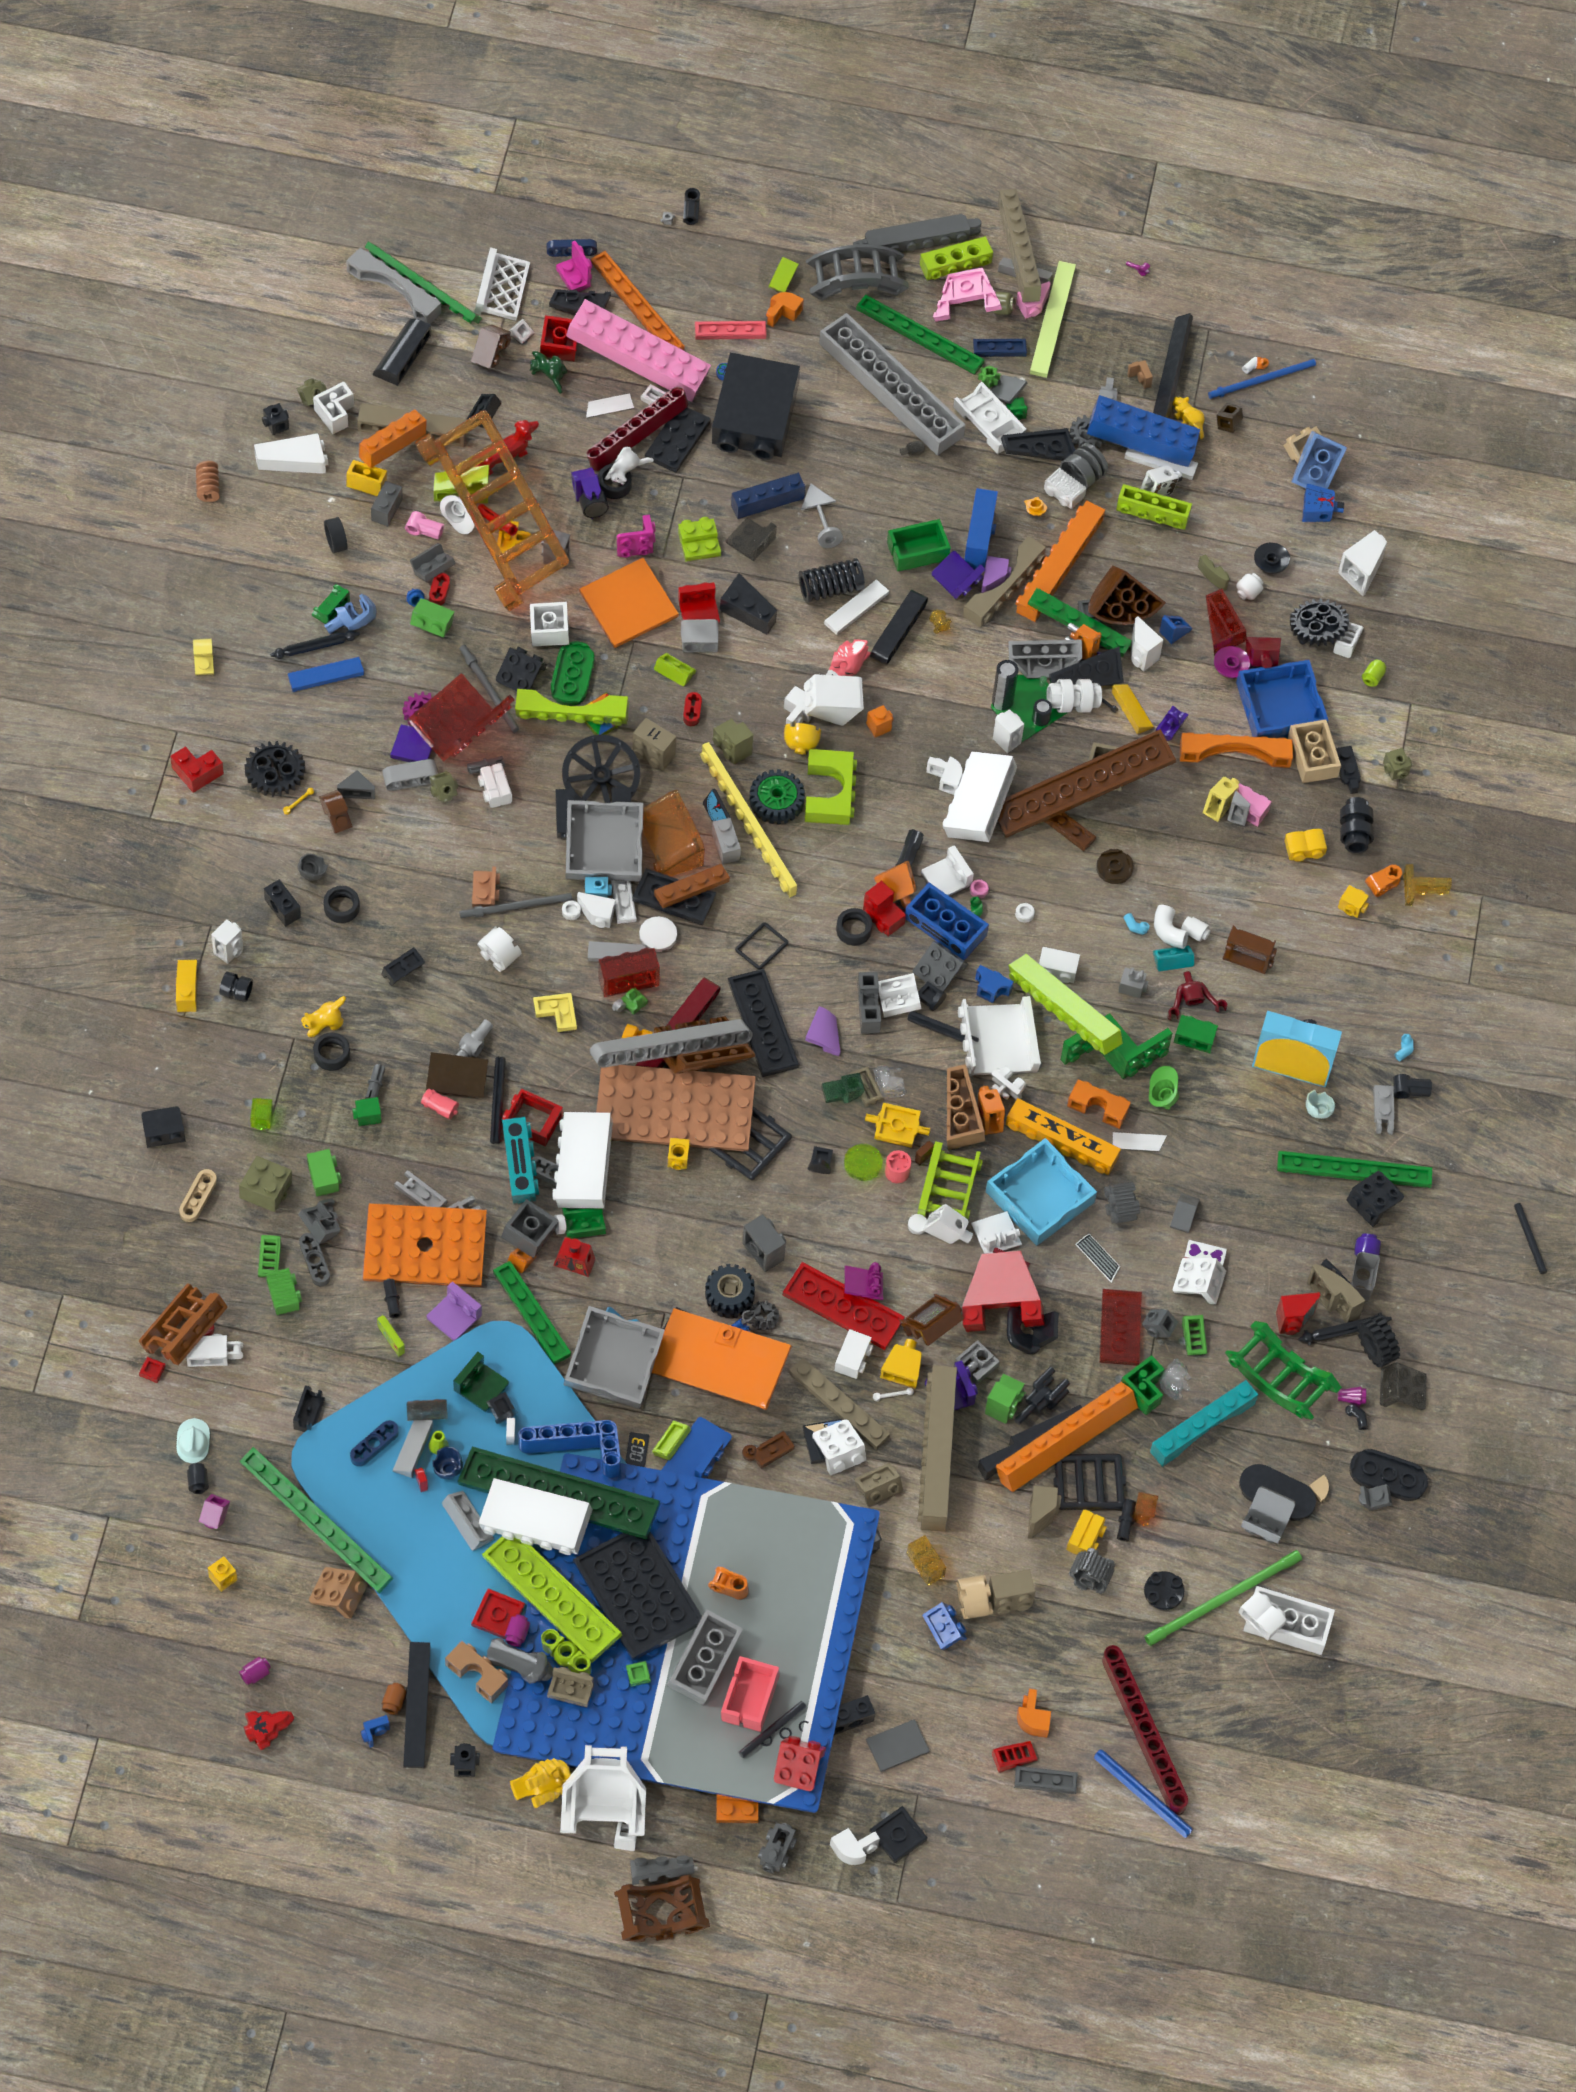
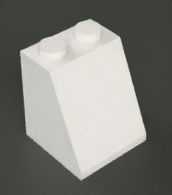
[1338,530,1387,596]
[804,674,864,726]

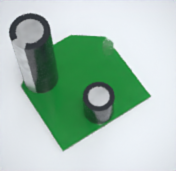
[991,660,1069,742]

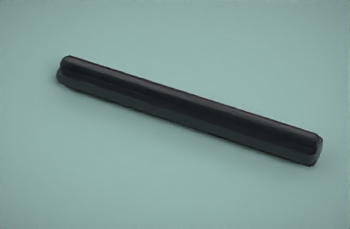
[490,1056,506,1144]

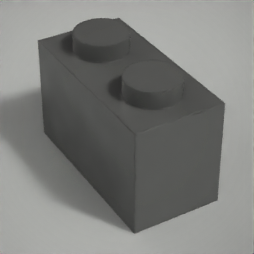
[371,481,403,527]

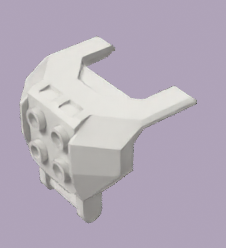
[560,1745,646,1836]

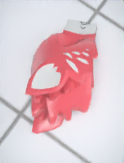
[826,639,871,676]

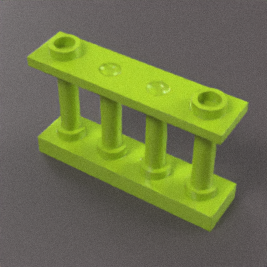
[917,1141,983,1219]

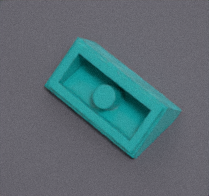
[1153,945,1194,971]

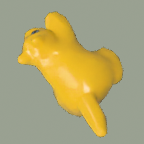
[301,996,346,1037]

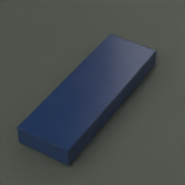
[973,339,1027,357]

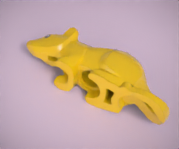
[1173,397,1205,440]

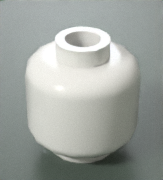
[1236,573,1263,600]

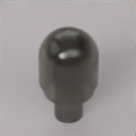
[900,441,925,457]

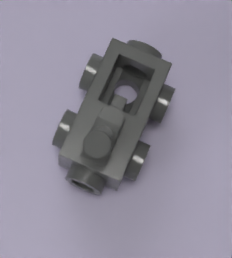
[758,1822,797,1873]

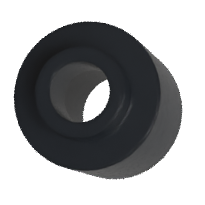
[187,1463,209,1495]

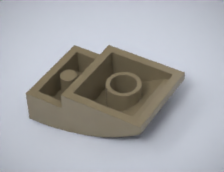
[1307,1264,1365,1323]

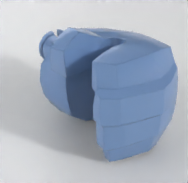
[324,594,377,635]

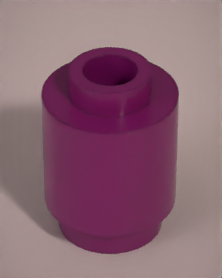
[505,1615,530,1647]
[239,1656,271,1686]

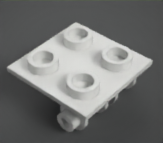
[971,1211,1022,1254]

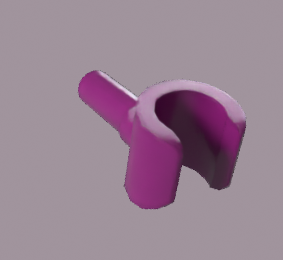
[1126,261,1150,276]

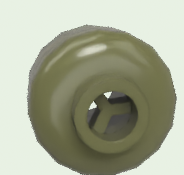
[993,292,1016,315]

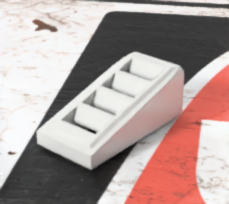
[1333,622,1364,658]
[614,1822,637,1851]

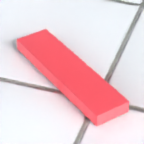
[695,321,766,340]

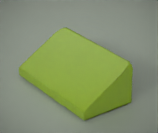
[654,653,696,686]

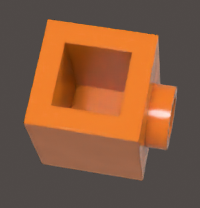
[866,705,894,738]

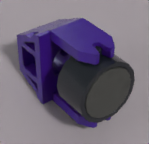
[571,467,609,519]

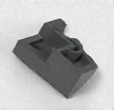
[298,1198,340,1244]

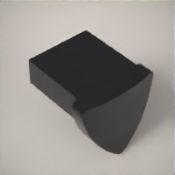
[918,981,947,1011]
[807,1146,833,1174]
[486,1392,518,1424]

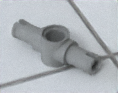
[456,1019,493,1057]

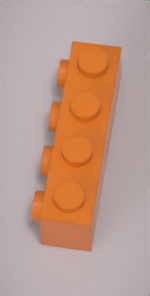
[359,409,427,468]

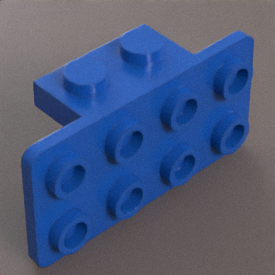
[662,1417,732,1478]

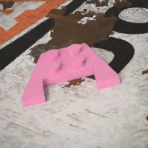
[933,268,1002,322]

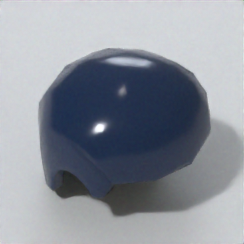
[432,1446,463,1480]

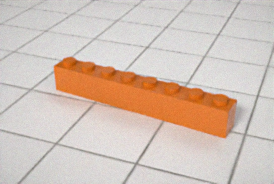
[1016,500,1105,622]
[996,1382,1138,1492]

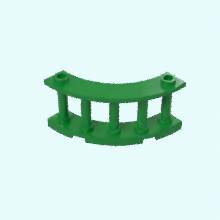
[1225,1321,1342,1420]

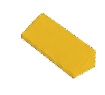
[1112,684,1154,735]

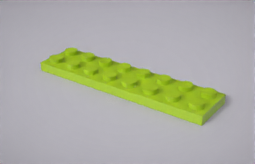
[482,1537,622,1663]

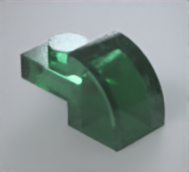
[821,1073,865,1103]

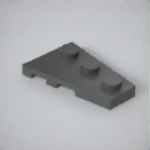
[630,1855,694,1885]

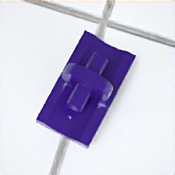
[1156,706,1189,741]

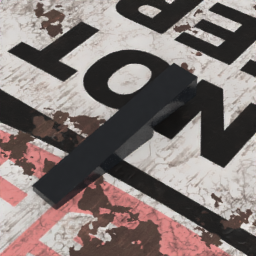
[978,1405,1082,1481]
[403,1642,431,1768]

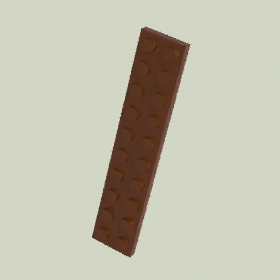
[998,729,1176,838]

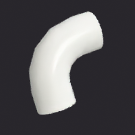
[1154,905,1188,949]

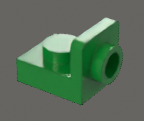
[1005,397,1028,420]

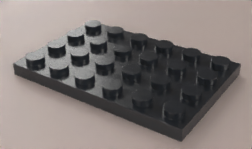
[573,1532,702,1661]

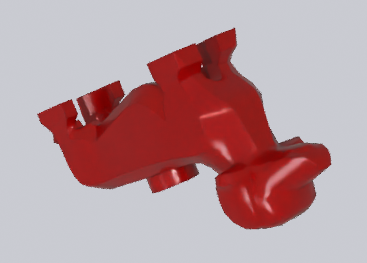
[474,420,539,475]

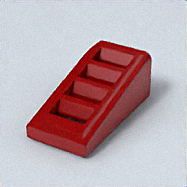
[992,1741,1038,1773]

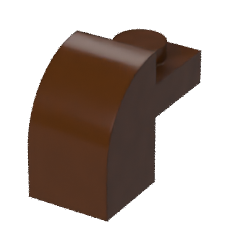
[319,790,353,834]

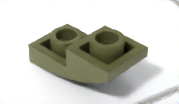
[1198,554,1230,591]

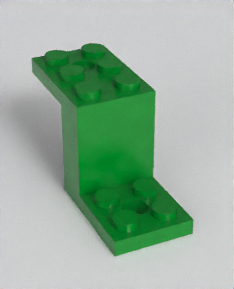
[1060,1013,1173,1079]

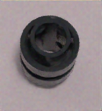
[1340,797,1374,853]

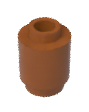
[381,1683,407,1715]

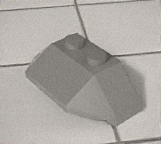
[1008,640,1082,678]

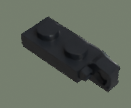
[1336,746,1361,794]

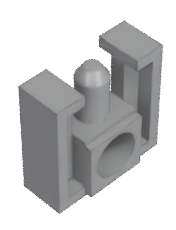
[955,1340,1000,1385]

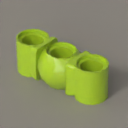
[541,1629,591,1675]

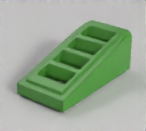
[258,1235,282,1277]
[1181,1315,1207,1355]

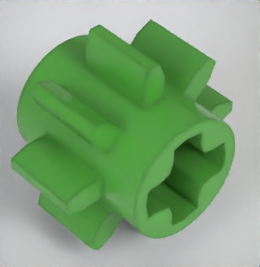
[978,365,1001,388]

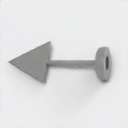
[801,483,843,548]

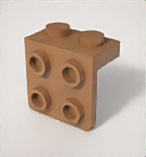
[309,1567,368,1619]

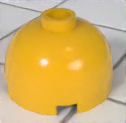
[784,723,821,755]

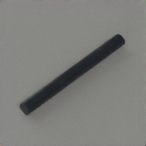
[1514,1203,1547,1274]
[738,1701,806,1758]

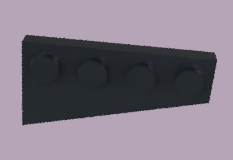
[1001,428,1075,461]

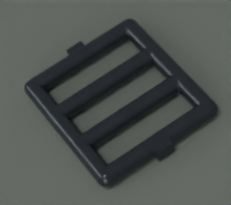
[709,1107,792,1180]
[1053,1453,1126,1510]

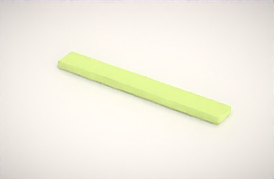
[1030,261,1076,378]

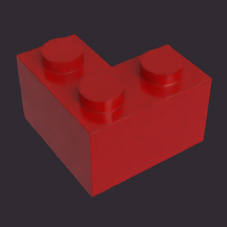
[170,746,224,793]
[863,880,906,937]

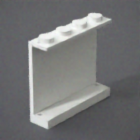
[958,996,1041,1075]

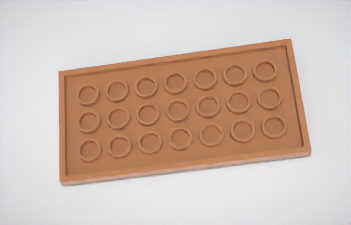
[596,1065,755,1151]

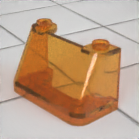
[643,790,705,877]

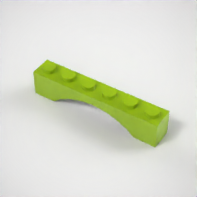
[515,689,629,726]

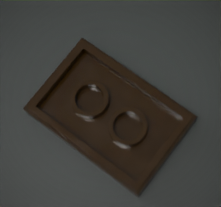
[426,1052,489,1098]

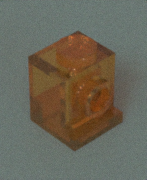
[1133,1492,1158,1526]

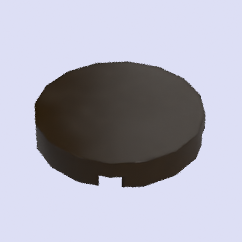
[1096,849,1134,884]

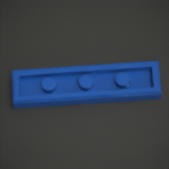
[288,657,364,692]

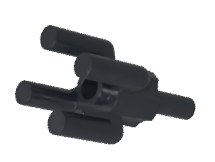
[1014,1366,1070,1425]

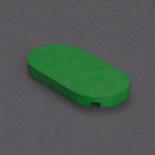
[551,641,595,706]

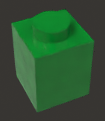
[352,1097,382,1126]

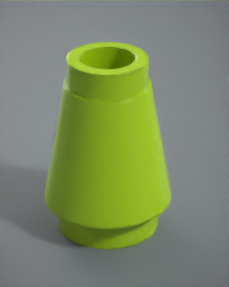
[429,1431,449,1455]

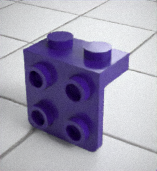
[931,551,986,599]
[925,1360,978,1411]

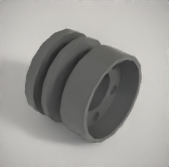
[1060,443,1108,489]

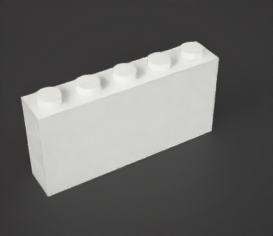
[943,752,1017,842]
[553,1112,613,1208]
[479,1478,593,1555]

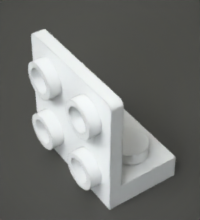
[921,845,973,896]
[1173,1258,1226,1304]

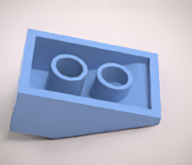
[1291,431,1347,489]

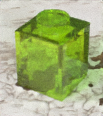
[250,1098,273,1130]

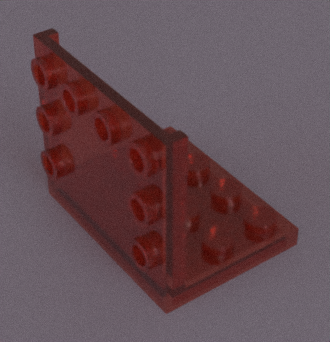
[407,673,515,762]

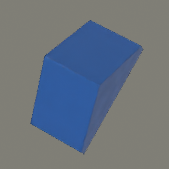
[1159,615,1193,644]

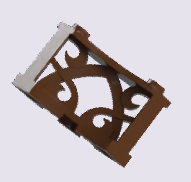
[614,1875,710,1942]

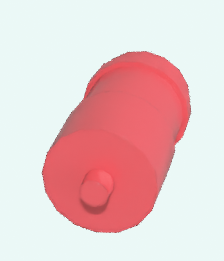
[421,1089,459,1120]

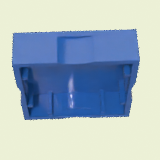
[1236,660,1329,739]

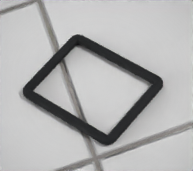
[735,922,788,970]

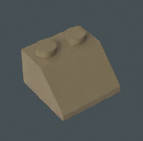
[1028,1486,1061,1539]

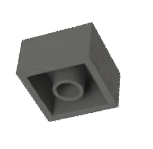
[501,1199,559,1259]
[742,1214,786,1272]

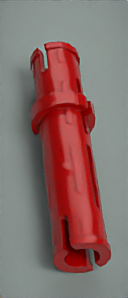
[476,504,518,536]

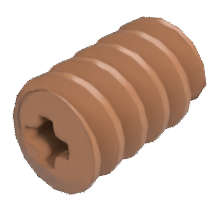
[196,461,220,502]

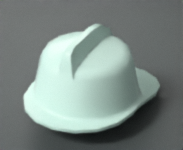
[177,1418,210,1463]

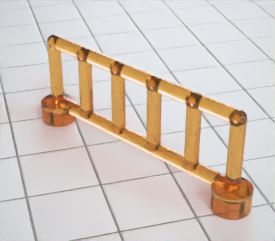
[415,410,569,612]

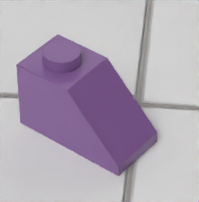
[981,556,1011,593]

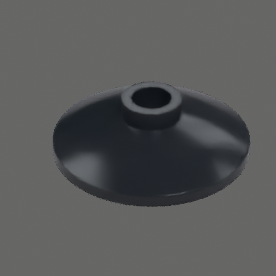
[1254,542,1290,574]

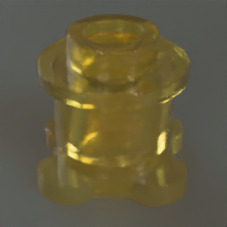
[929,609,952,634]

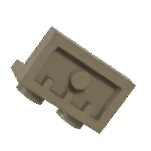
[854,1463,903,1506]

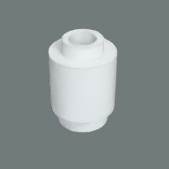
[1181,916,1211,942]

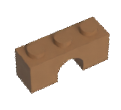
[445,1641,508,1704]

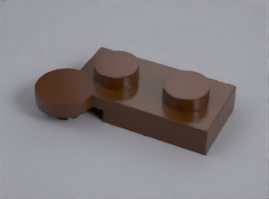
[742,1431,795,1469]

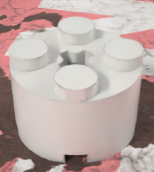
[477,926,522,972]

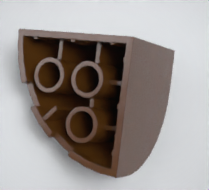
[1088,565,1166,625]

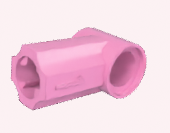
[405,511,444,539]

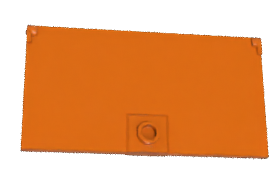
[651,1308,792,1410]

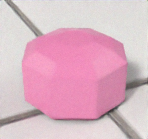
[970,879,989,898]

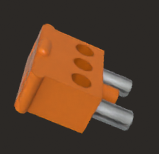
[1065,623,1101,660]

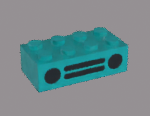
[502,1117,539,1204]

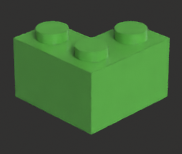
[985,1374,1026,1424]

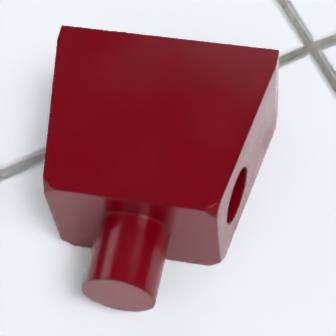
[1245,637,1281,668]

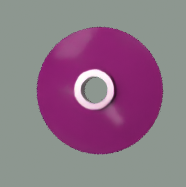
[1214,646,1250,678]

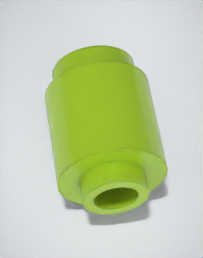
[1362,659,1386,687]

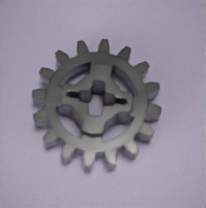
[1069,415,1106,449]

